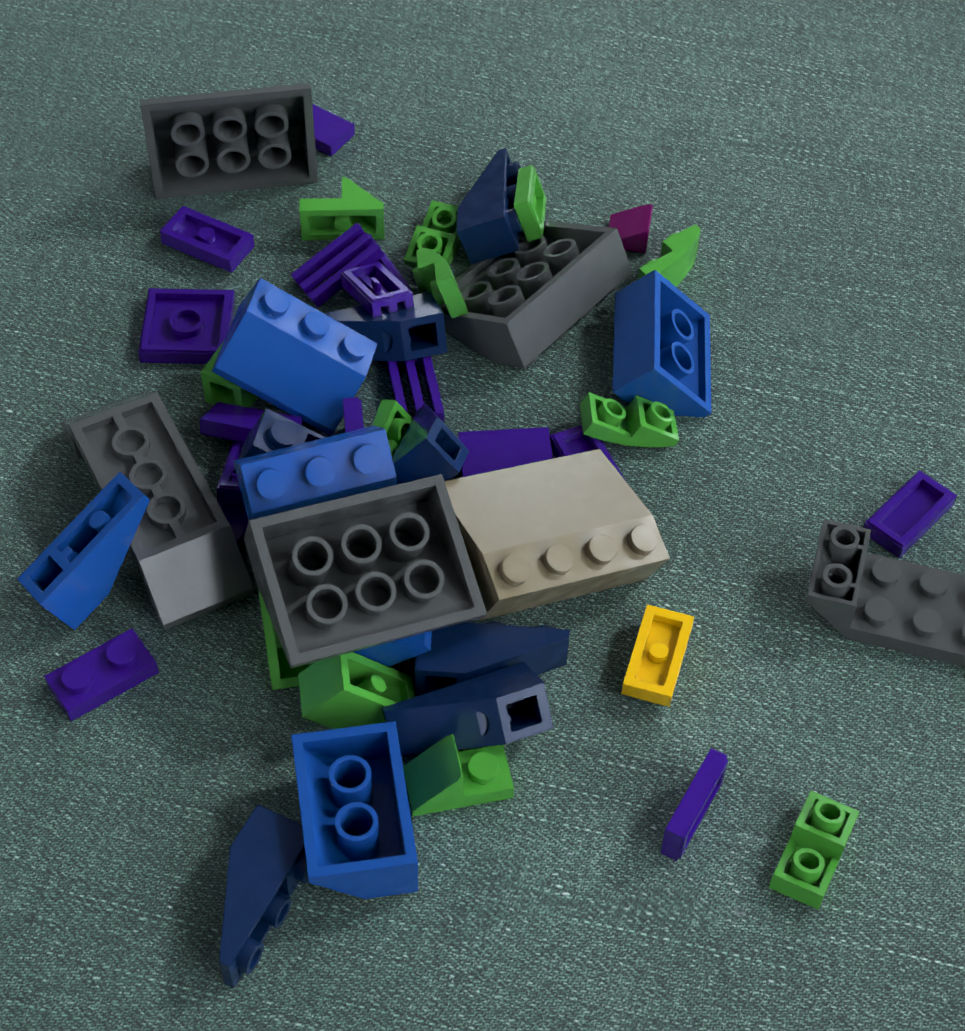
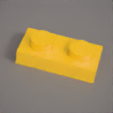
[621,604,694,707]

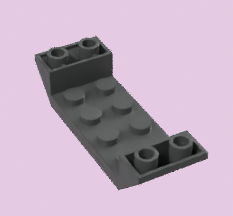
[60,391,254,630]
[806,519,965,667]

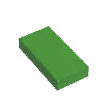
[514,165,547,242]

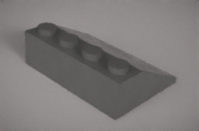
[140,83,318,199]
[439,221,632,368]
[244,474,487,668]

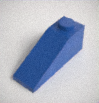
[17,472,150,630]

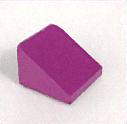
[608,204,653,253]

